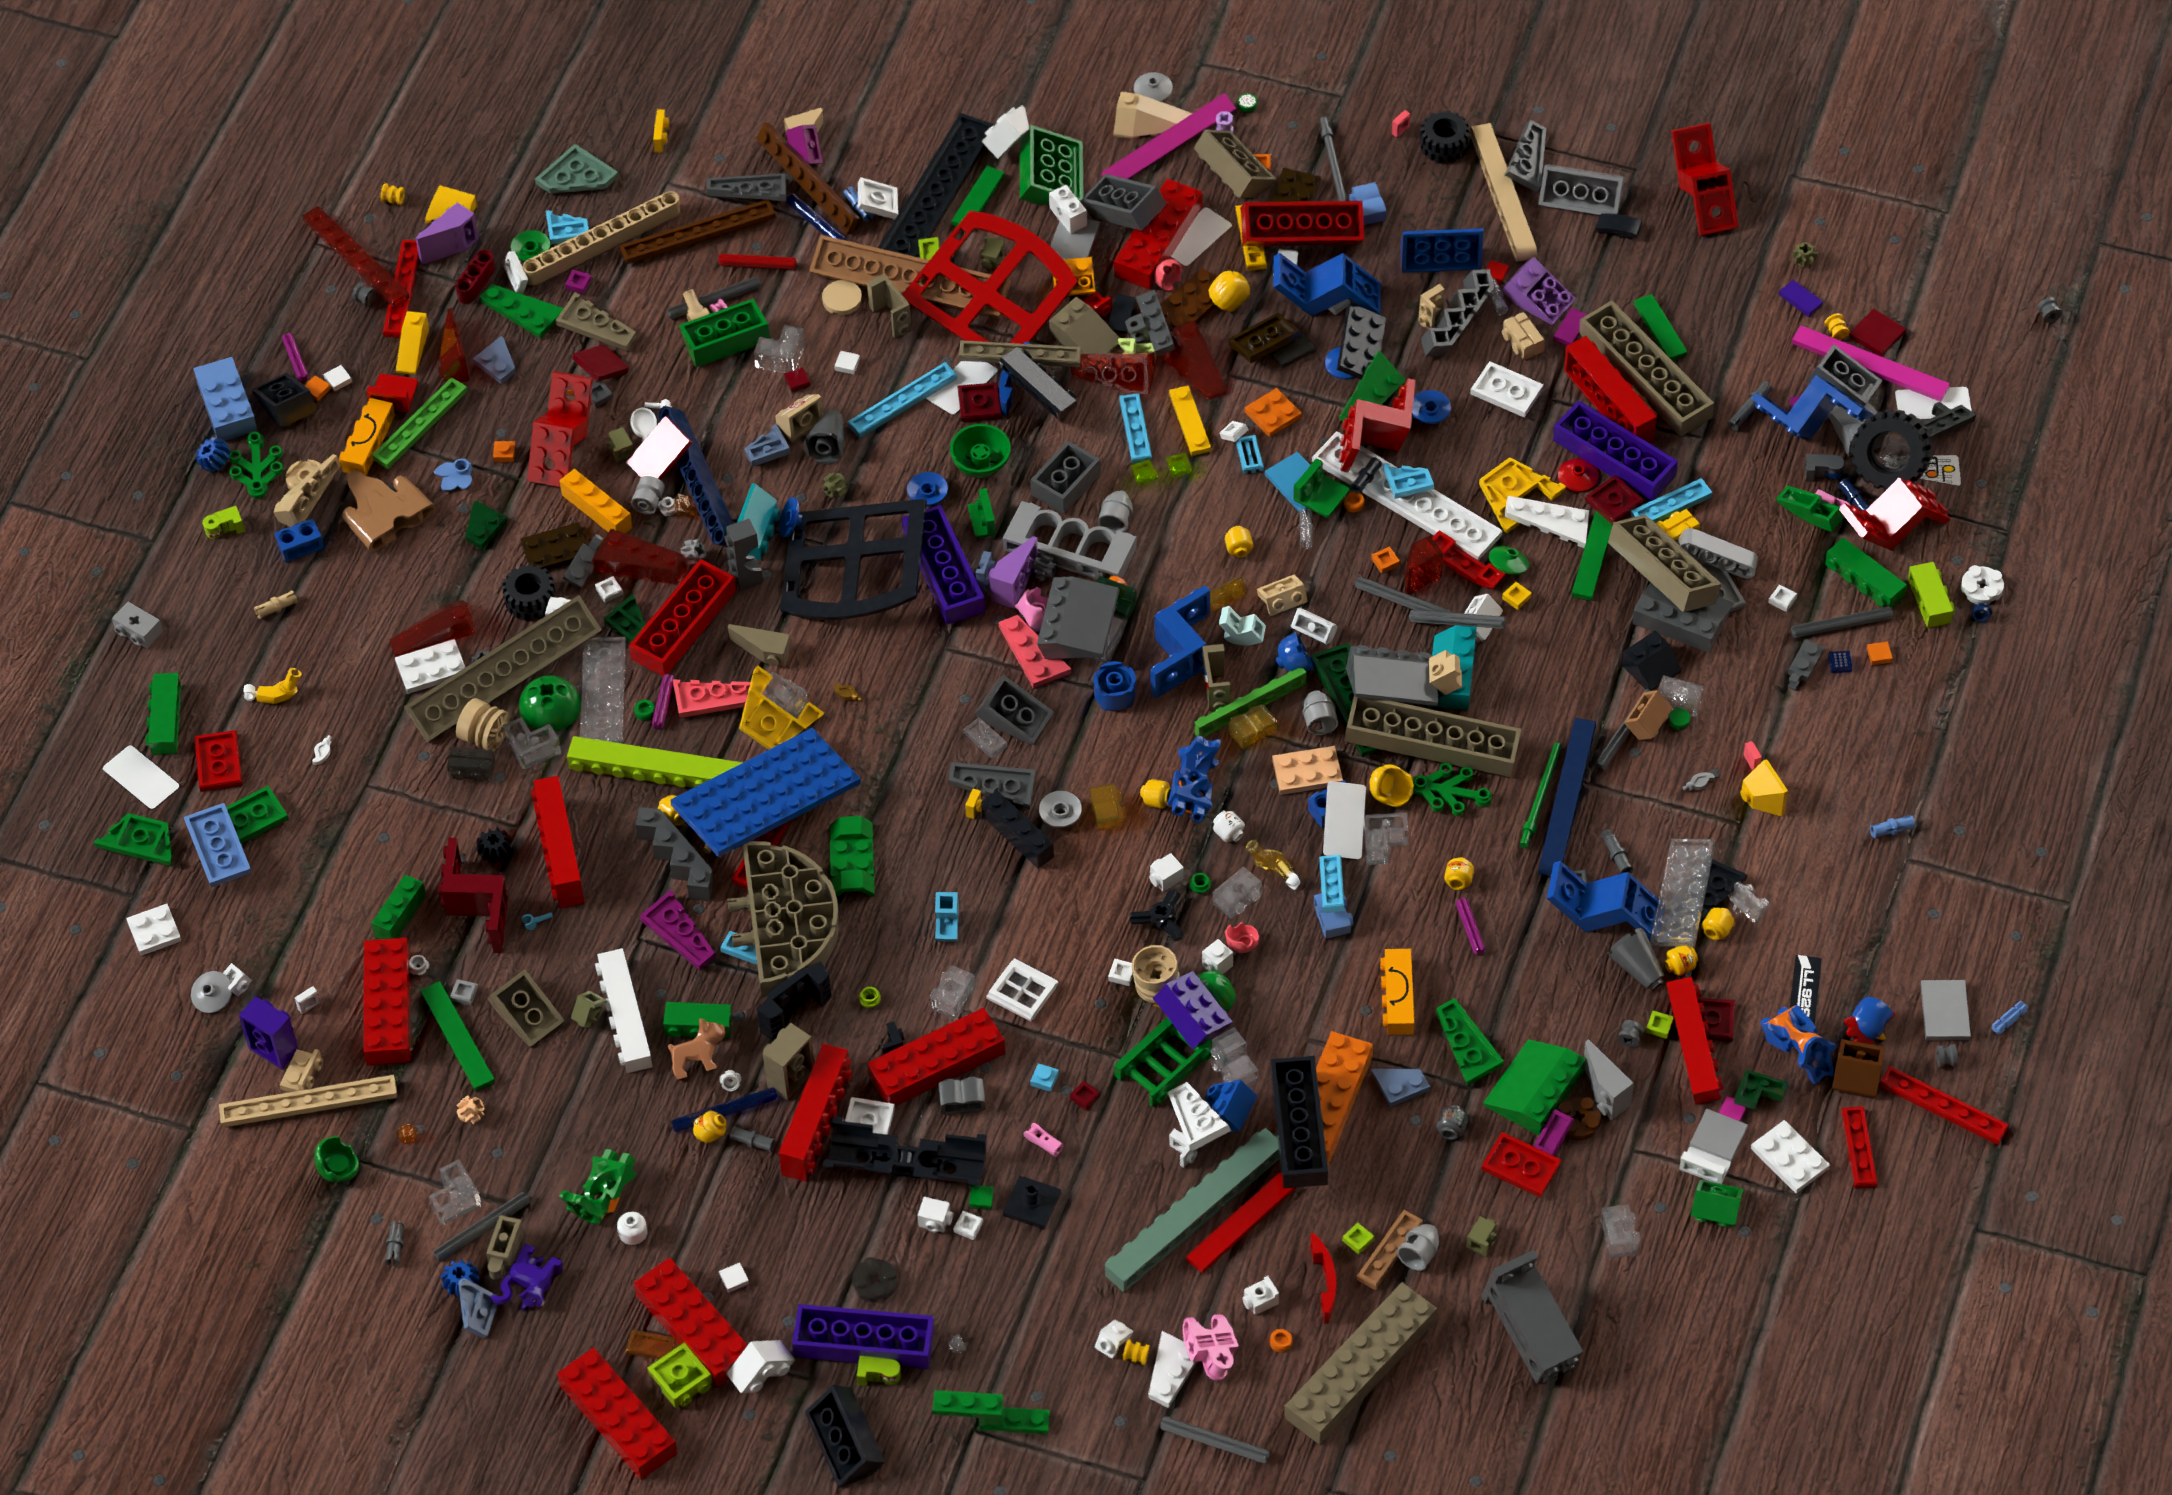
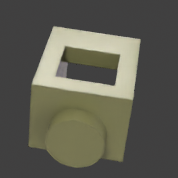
[979,236,1005,270]
[607,427,634,464]
[571,991,607,1028]
[1466,1216,1498,1257]

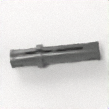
[1727,381,1773,431]

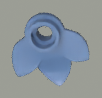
[434,459,472,491]

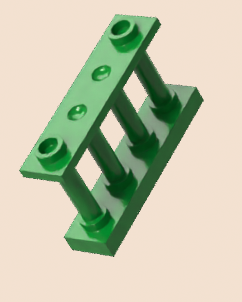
[1114,1017,1213,1108]

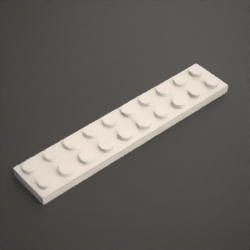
[1312,431,1503,561]

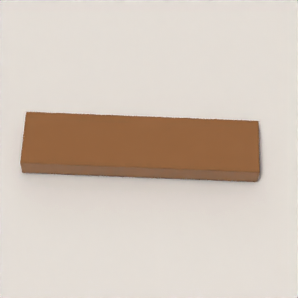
[1357,1210,1423,1290]

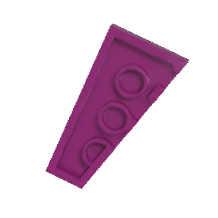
[640,890,715,971]

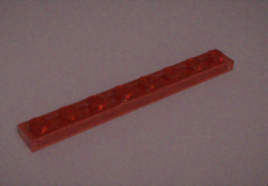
[302,206,410,308]

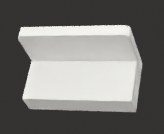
[1465,594,1503,640]
[1679,1147,1731,1184]

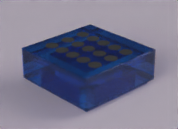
[1828,651,1852,673]

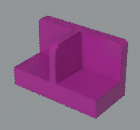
[786,124,823,165]

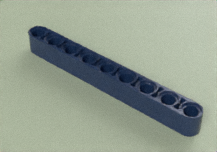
[658,406,734,548]
[1538,717,1596,877]

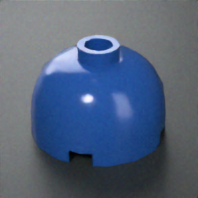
[1276,632,1314,673]

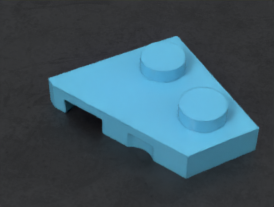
[546,210,589,245]
[1383,463,1434,499]

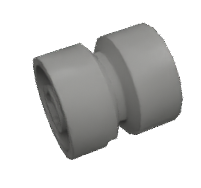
[631,475,665,514]

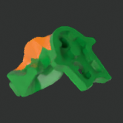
[559,1149,637,1225]

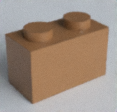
[1624,690,1673,740]

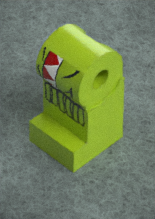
[202,506,245,539]
[857,1356,901,1386]

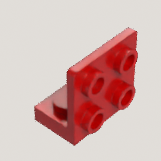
[366,374,418,413]

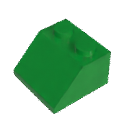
[1691,1179,1744,1227]

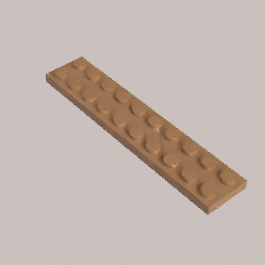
[809,235,1011,319]

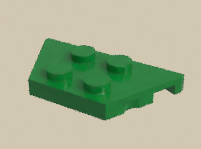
[94,813,172,866]

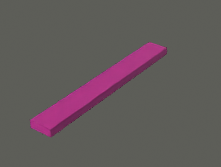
[1101,93,1236,179]
[1792,326,1950,402]

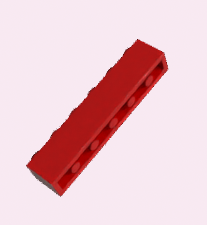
[1666,976,1724,1105]

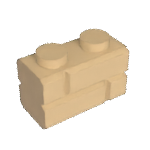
[1502,312,1545,360]

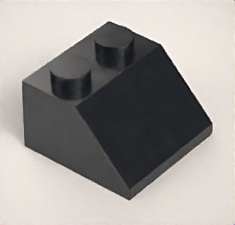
[1622,630,1681,691]

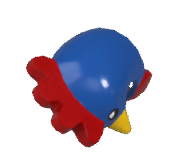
[1844,997,1897,1045]

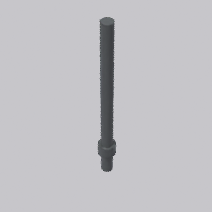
[1320,117,1347,201]

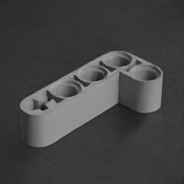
[1676,528,1758,579]

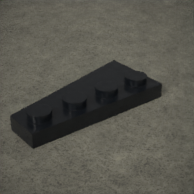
[1670,858,1747,935]

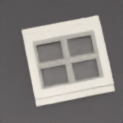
[986,958,1059,1022]

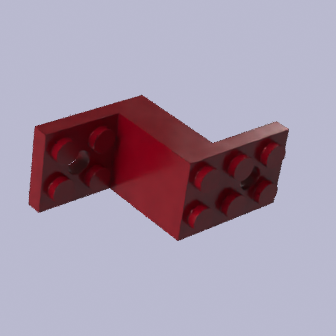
[439,838,509,953]

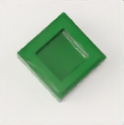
[969,1186,994,1210]

